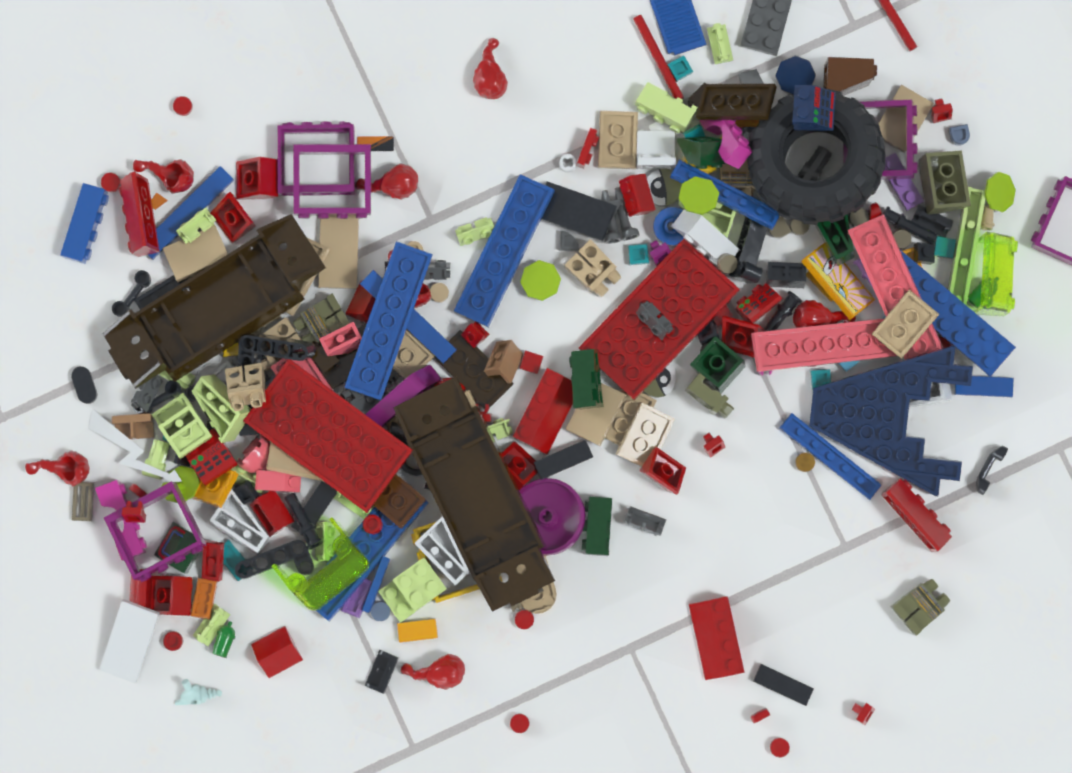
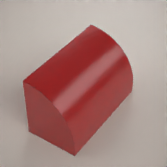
[249,491,294,537]
[129,569,150,608]

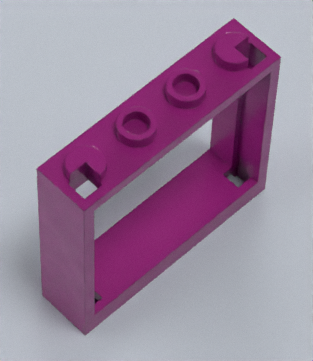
[843,100,918,180]
[277,121,356,196]
[293,144,371,219]
[1030,176,1072,266]
[104,481,207,582]

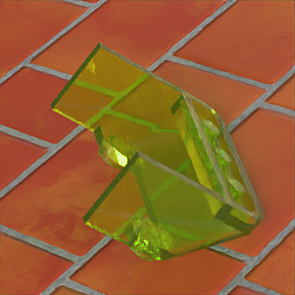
[974,232,1018,317]
[271,517,369,611]

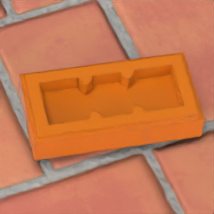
[191,578,218,620]

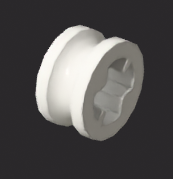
[559,154,576,172]

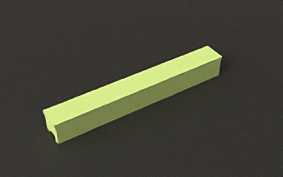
[939,187,986,337]

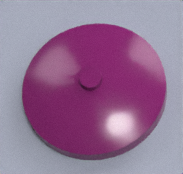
[520,478,586,556]

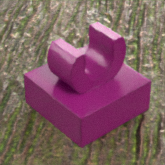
[649,240,671,266]

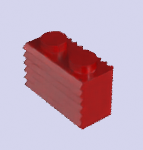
[619,174,656,217]

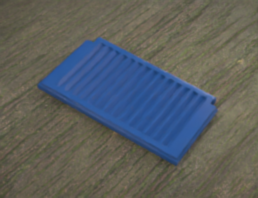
[650,0,707,56]

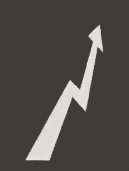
[88,409,182,483]

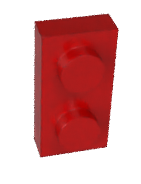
[577,128,599,169]
[202,540,224,582]

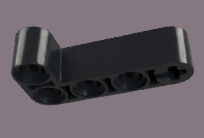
[729,216,767,283]
[237,333,316,371]
[235,540,314,579]

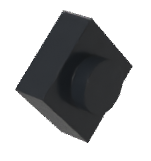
[914,242,935,265]
[698,320,720,345]
[232,480,259,505]

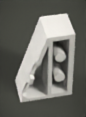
[671,209,740,267]
[209,489,269,555]
[415,516,469,585]

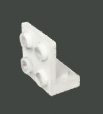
[637,131,676,169]

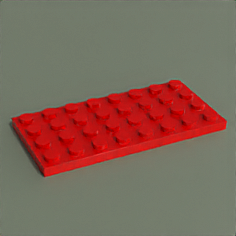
[579,239,740,400]
[243,359,413,513]

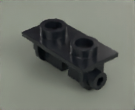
[911,204,953,238]

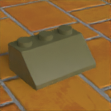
[918,150,971,214]

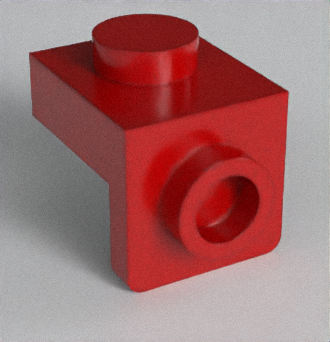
[461,322,490,348]

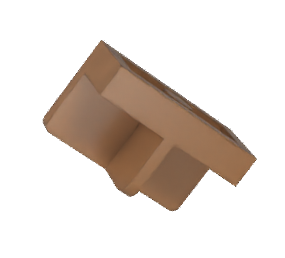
[484,340,523,383]
[112,413,154,439]

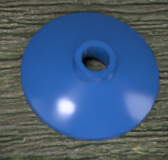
[653,207,684,245]

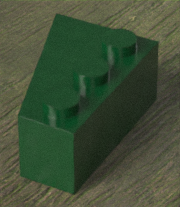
[815,215,855,266]
[569,349,604,410]
[581,496,612,556]

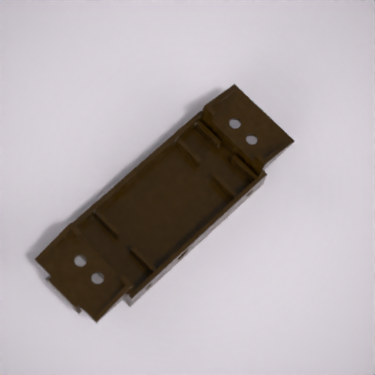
[102,214,326,389]
[393,376,556,612]

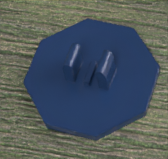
[775,55,816,95]

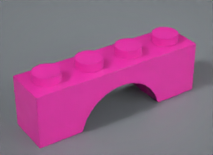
[699,120,753,169]
[95,480,147,561]

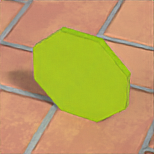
[984,172,1016,212]
[678,176,719,215]
[520,260,561,301]
[161,466,200,503]

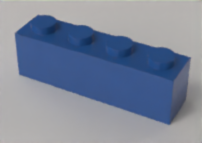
[60,183,109,264]

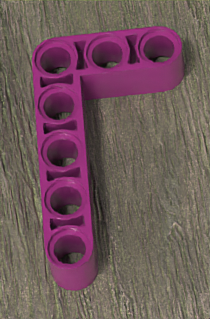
[365,364,442,427]

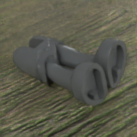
[601,187,640,244]

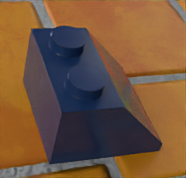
[793,85,836,131]

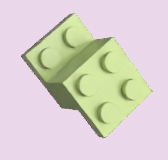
[151,393,212,459]
[378,557,447,623]

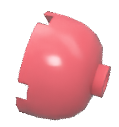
[237,435,270,474]

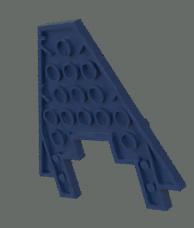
[809,346,973,497]

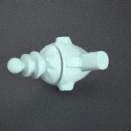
[175,679,222,705]

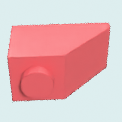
[319,322,362,356]
[255,470,301,492]

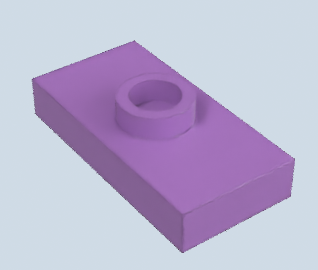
[341,579,373,618]

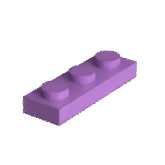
[884,152,924,212]

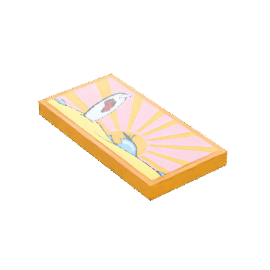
[801,243,875,320]

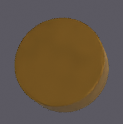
[795,453,815,472]

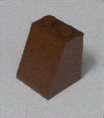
[823,57,877,96]

